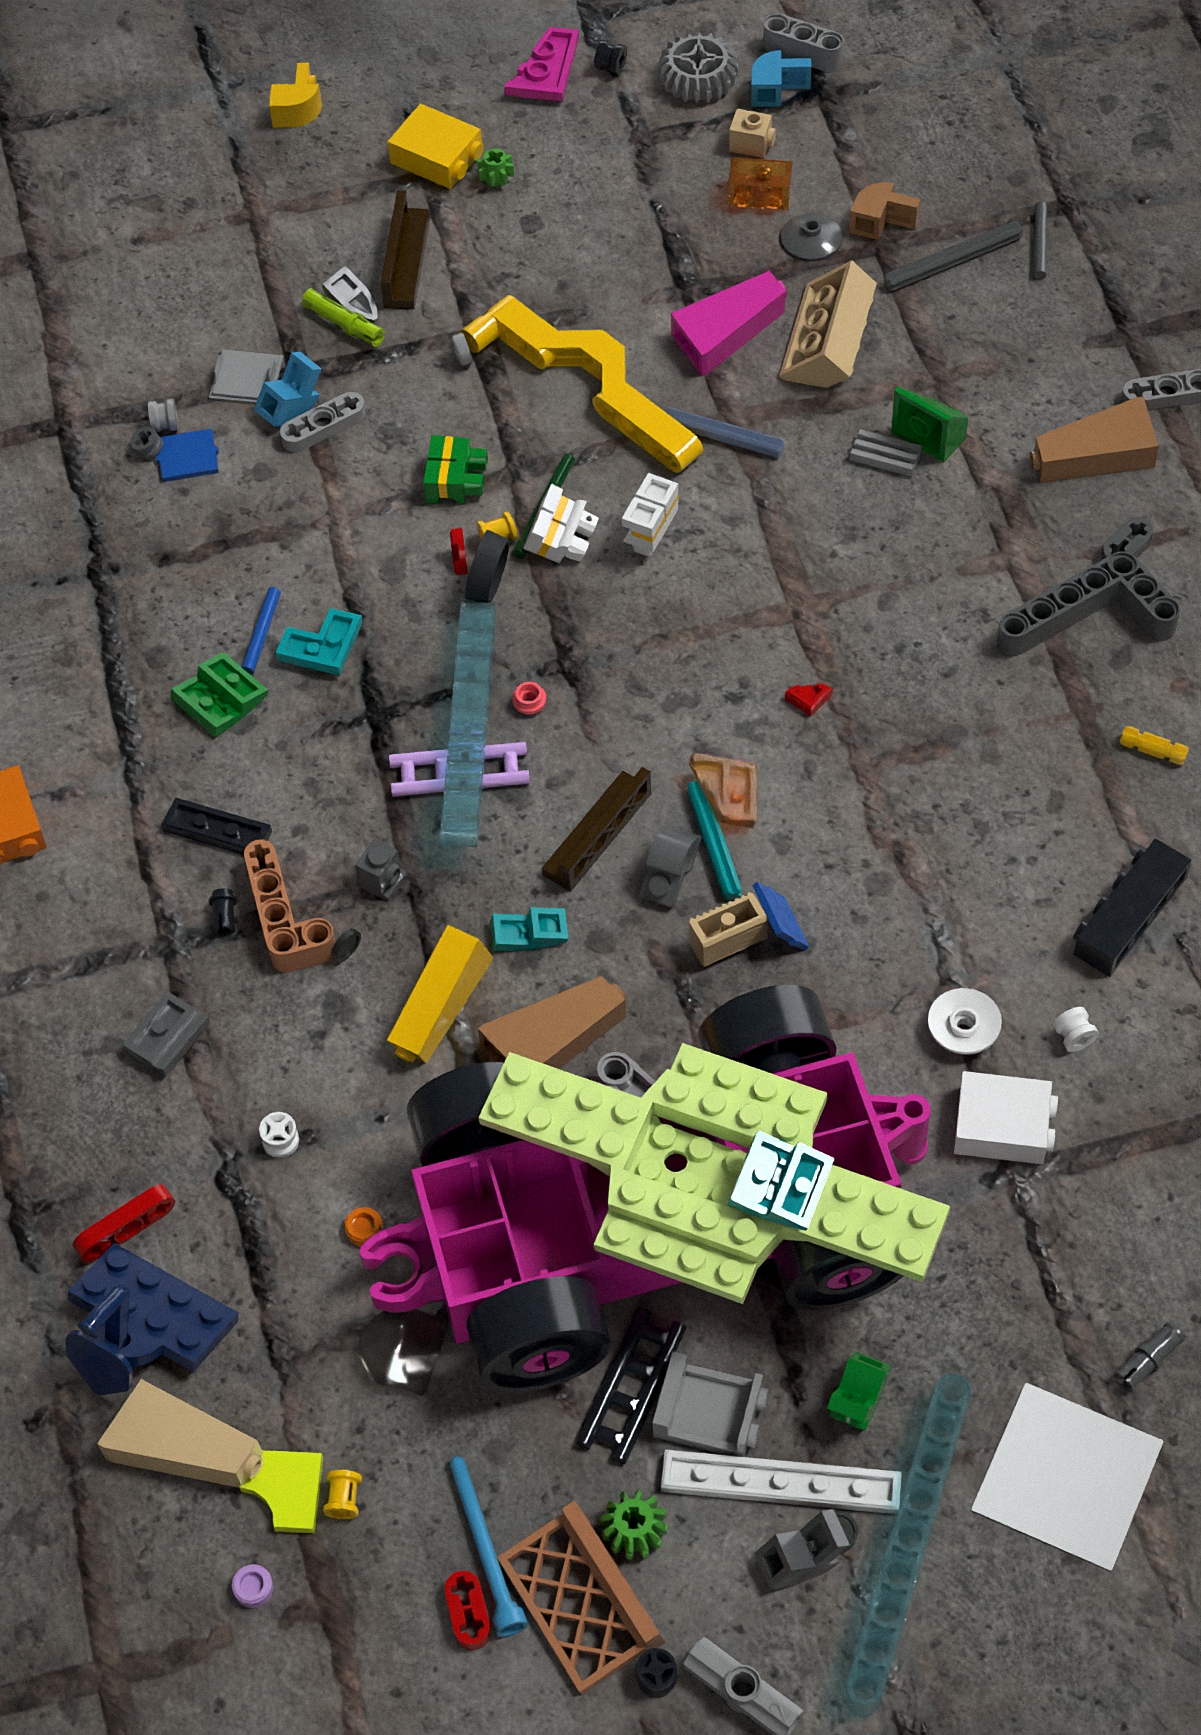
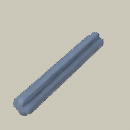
[664,407,784,458]

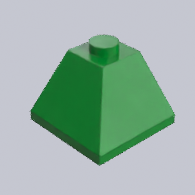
[891,387,968,462]

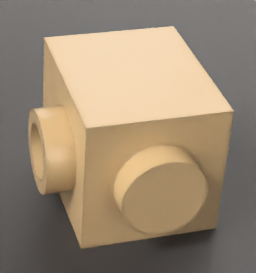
[729,109,776,158]

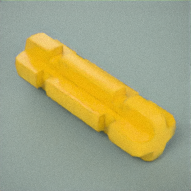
[1120,726,1189,765]

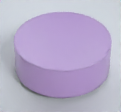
[232,1564,274,1608]

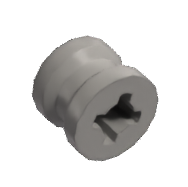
[148,398,178,433]

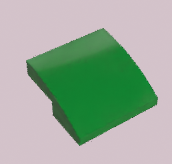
[170,652,268,737]

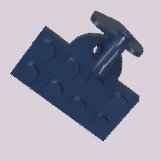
[66,1243,239,1395]

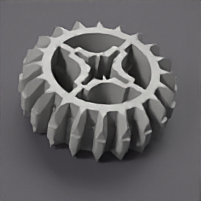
[658,32,738,104]

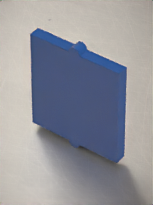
[156,428,219,482]
[752,882,809,951]

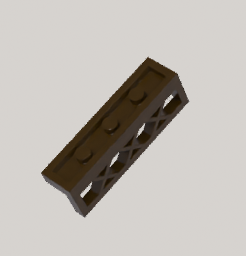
[380,190,430,310]
[542,767,651,892]

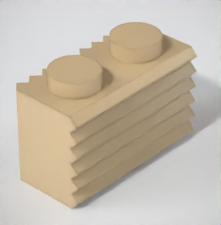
[689,892,768,967]

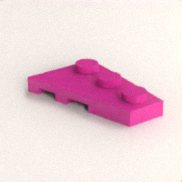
[504,27,579,102]

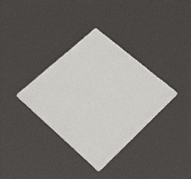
[972,1383,1163,1571]

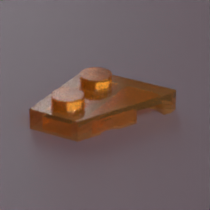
[689,753,757,828]

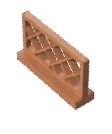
[497,1500,666,1694]

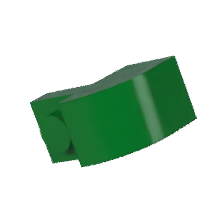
[827,1352,892,1431]

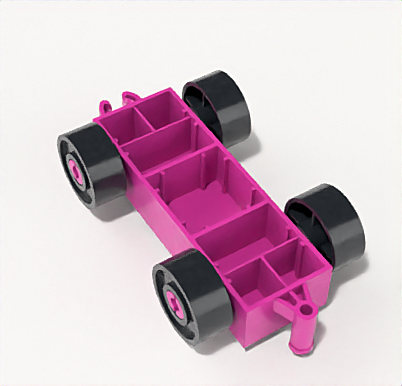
[360,985,931,1393]

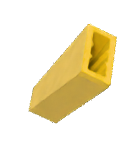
[387,925,493,1063]

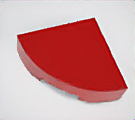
[450,528,468,575]
[785,683,833,717]

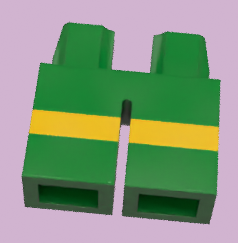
[423,435,488,504]

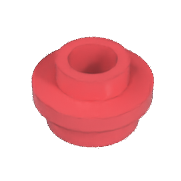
[512,682,546,715]

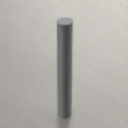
[1034,202,1047,279]

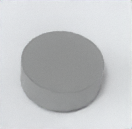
[451,333,473,366]

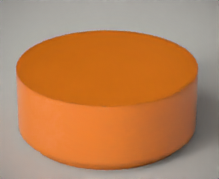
[345,1207,383,1247]

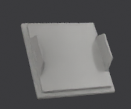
[209,349,284,404]

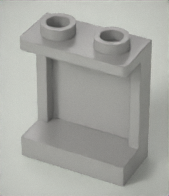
[652,1351,769,1457]

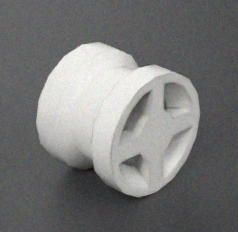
[1053,1007,1099,1052]
[259,1112,299,1158]

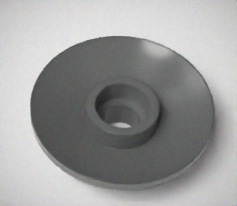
[781,213,842,261]

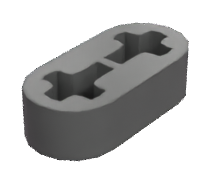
[1101,518,1153,560]

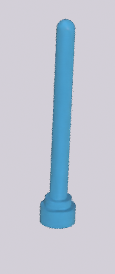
[450,1456,528,1637]

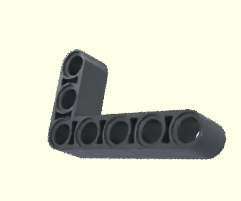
[997,552,1180,656]

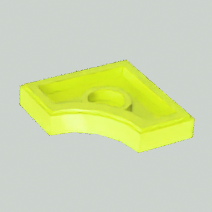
[239,1450,323,1533]

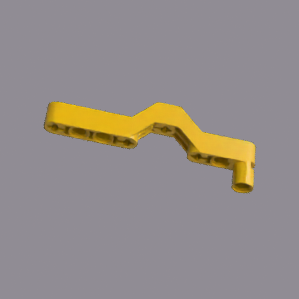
[460,295,704,473]

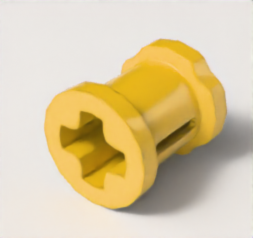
[476,511,518,541]
[323,1470,362,1519]

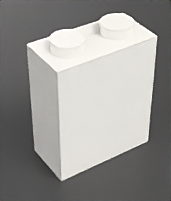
[954,1071,1058,1164]

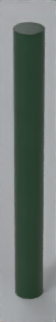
[512,454,575,559]

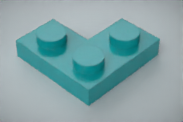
[276,608,363,676]

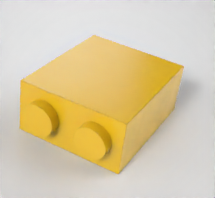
[387,103,484,189]

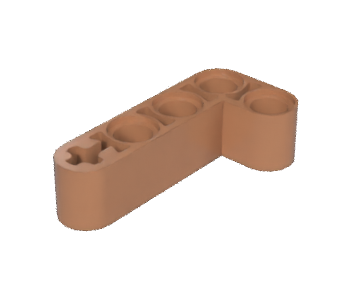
[244,840,336,972]

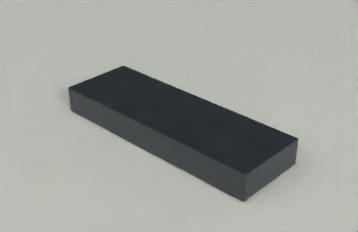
[162,797,272,855]

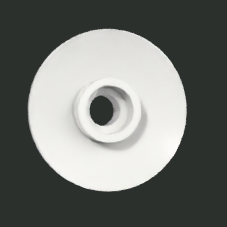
[928,988,1002,1055]

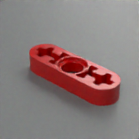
[72,1184,176,1263]

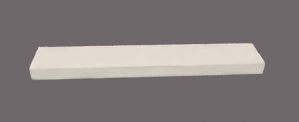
[661,1450,902,1515]

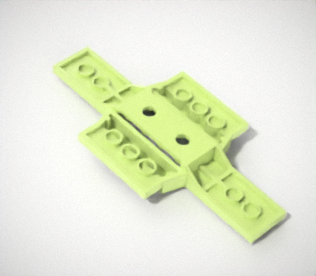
[478,1043,950,1304]

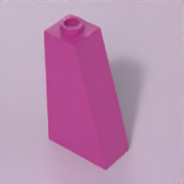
[671,271,787,376]

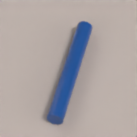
[242,587,281,675]

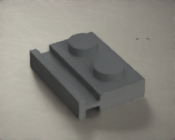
[122,991,210,1077]

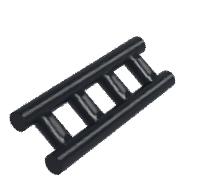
[576,1307,687,1464]

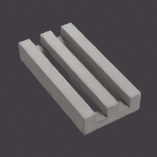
[850,429,922,477]

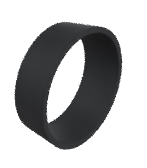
[465,530,510,604]

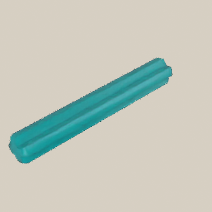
[687,779,742,901]

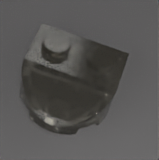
[357,1309,449,1396]

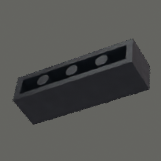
[1073,838,1192,977]

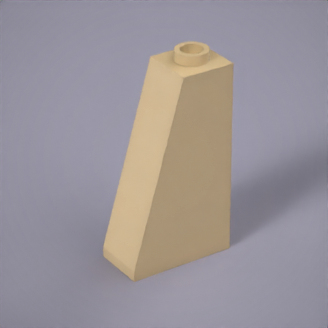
[97,1379,263,1488]

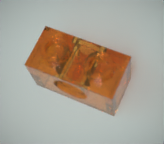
[728,157,793,210]

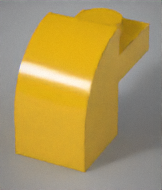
[269,63,322,128]

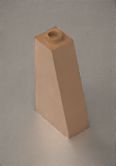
[1029,396,1159,483]
[478,976,627,1069]

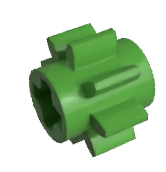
[477,149,515,187]

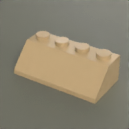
[779,260,877,388]

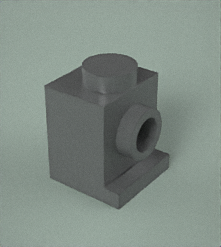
[355,839,407,901]

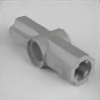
[683,1637,804,1735]

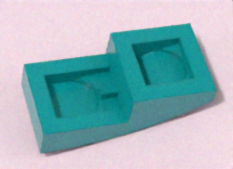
[490,907,568,951]

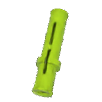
[301,288,385,347]

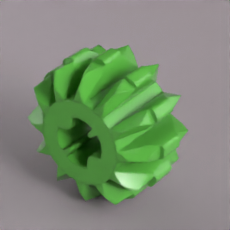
[600,1489,668,1561]

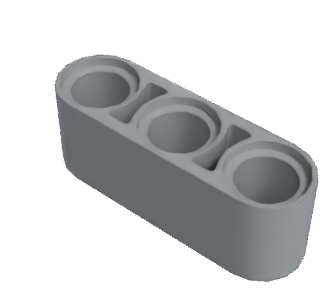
[763,13,844,72]

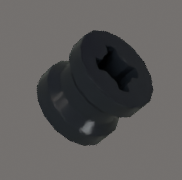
[594,39,627,75]
[636,1648,677,1698]

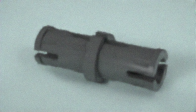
[1113,1322,1185,1392]

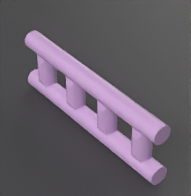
[389,742,530,797]

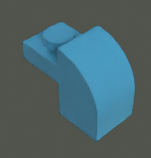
[751,50,811,107]
[254,352,321,427]

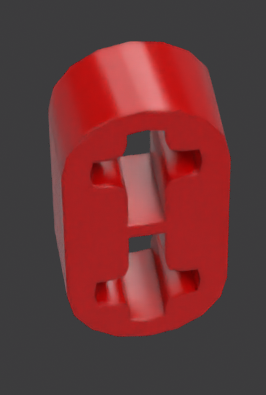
[445,1570,491,1650]

